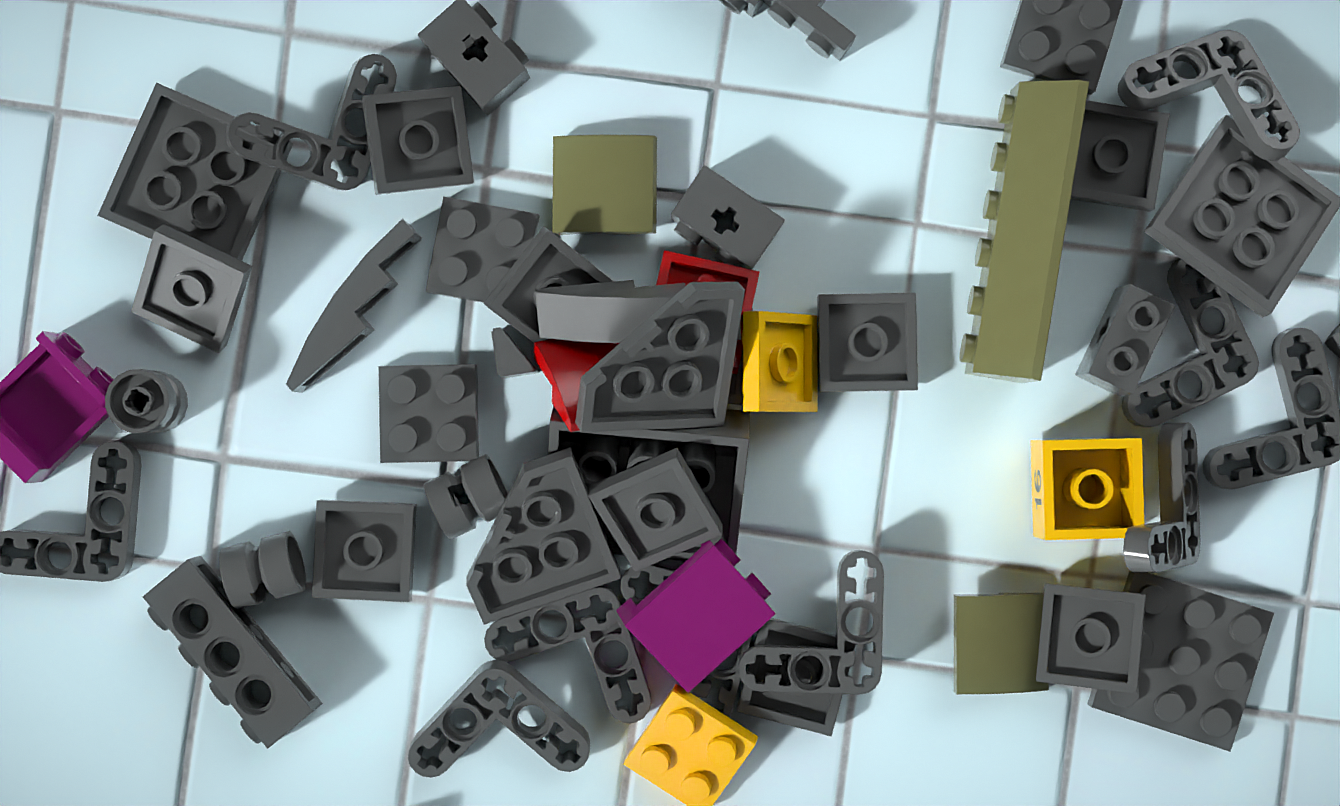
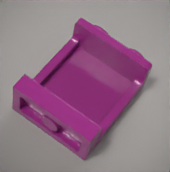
[0,331,114,483]
[616,538,776,693]

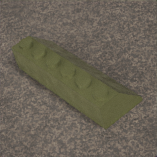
[959,80,1089,383]

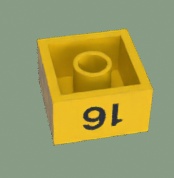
[1030,438,1144,540]

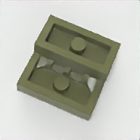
[552,135,657,235]
[954,593,1049,695]

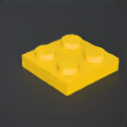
[741,311,818,412]
[623,684,758,806]

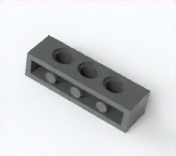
[142,556,323,749]

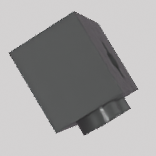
[417,0,530,116]
[671,165,785,270]
[1075,284,1175,396]

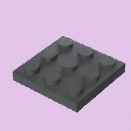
[97,82,294,261]
[1144,115,1340,318]
[1087,571,1274,752]

